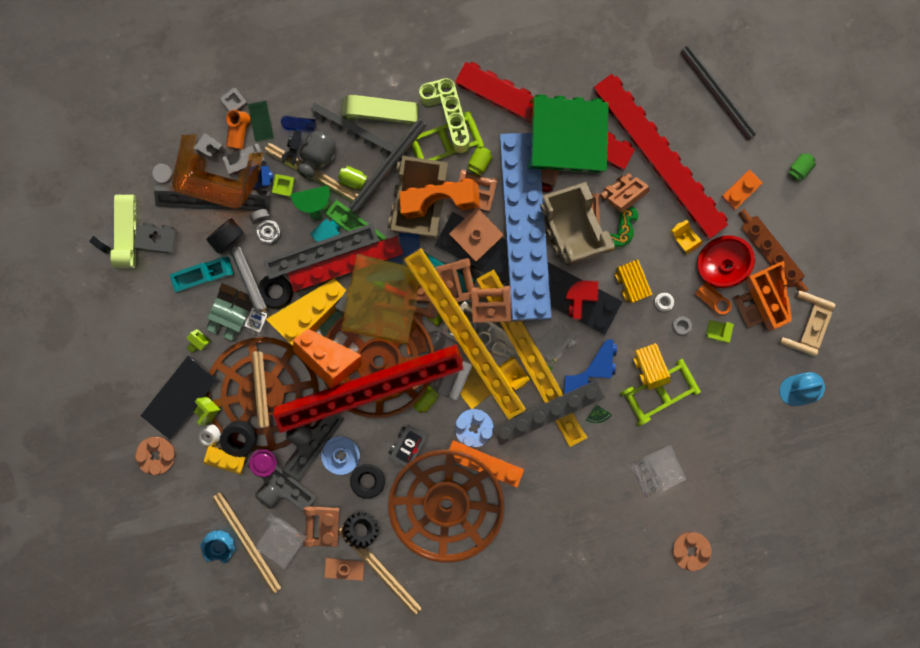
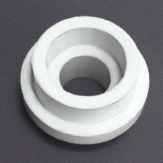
[655,293,674,312]

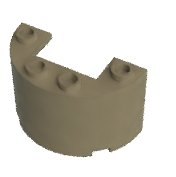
[387,156,448,238]
[540,182,615,265]

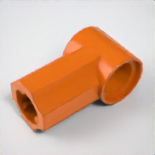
[226,110,250,149]
[695,282,732,316]

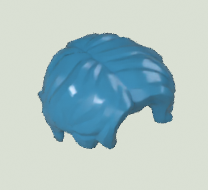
[200,531,235,564]

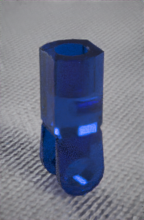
[281,116,316,132]

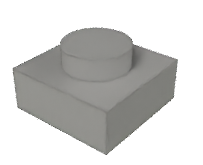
[220,87,247,111]

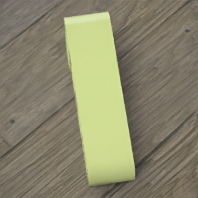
[419,78,470,153]
[341,95,419,124]
[111,195,136,269]

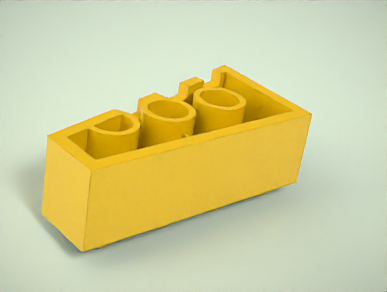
[266,278,346,347]

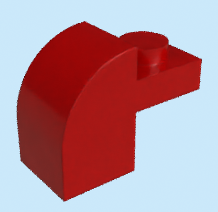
[565,280,599,320]

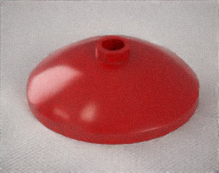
[698,235,755,288]

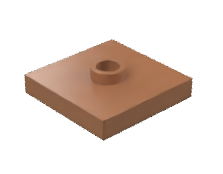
[449,208,504,262]

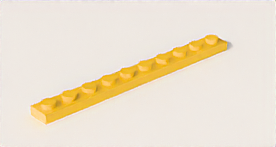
[404,248,526,420]
[476,269,587,447]

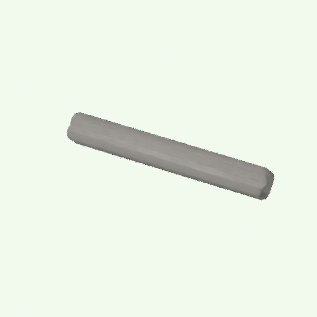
[230,247,266,313]

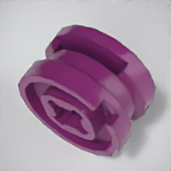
[249,450,276,478]

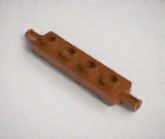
[738,209,809,292]

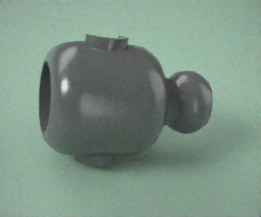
[297,131,336,179]

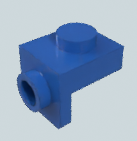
[248,166,273,189]

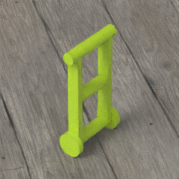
[403,111,484,161]
[619,359,701,427]

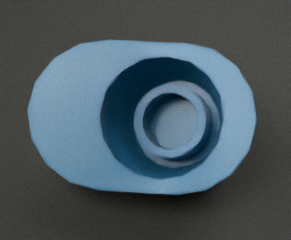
[779,372,825,406]

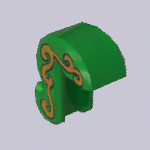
[609,206,638,249]

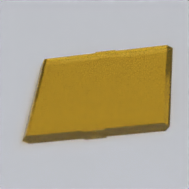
[342,254,419,344]

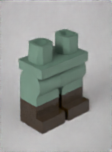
[207,283,253,342]

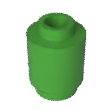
[788,153,816,182]

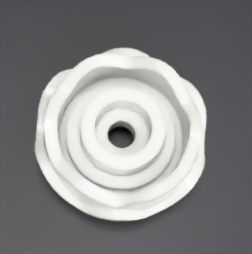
[256,220,280,244]
[197,424,221,447]

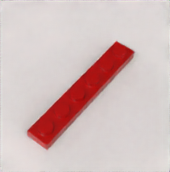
[288,236,404,292]

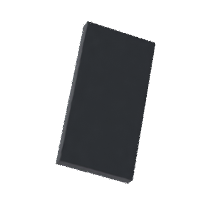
[140,356,218,440]

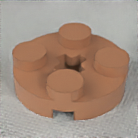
[135,436,175,475]
[673,532,712,571]

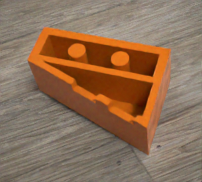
[745,261,792,331]
[293,329,362,389]

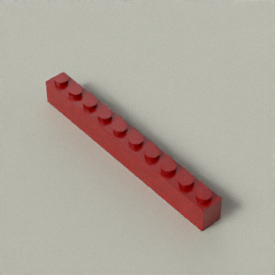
[455,62,635,172]
[592,74,729,240]
[273,344,464,433]

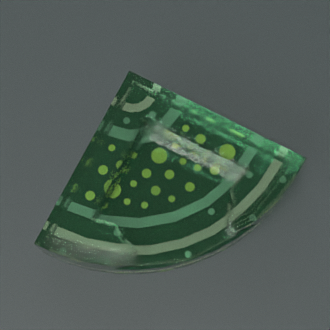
[586,404,612,423]

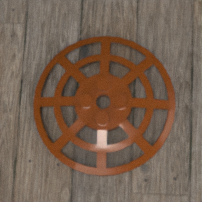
[324,303,434,419]
[205,337,320,451]
[388,450,504,563]

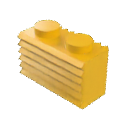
[614,259,652,304]
[633,343,671,390]
[203,446,247,475]

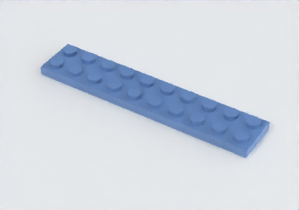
[499,133,551,321]

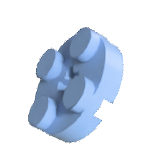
[455,409,493,447]
[321,436,360,475]

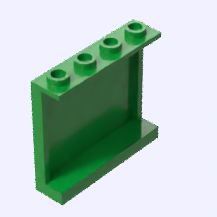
[527,94,608,174]

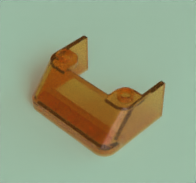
[172,133,264,208]

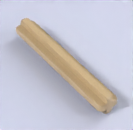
[252,351,269,428]

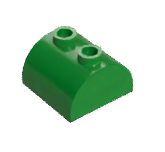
[290,186,332,221]

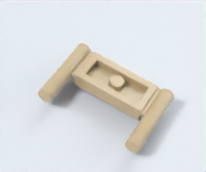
[779,290,835,357]

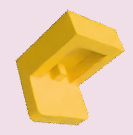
[671,220,702,254]
[499,356,530,390]

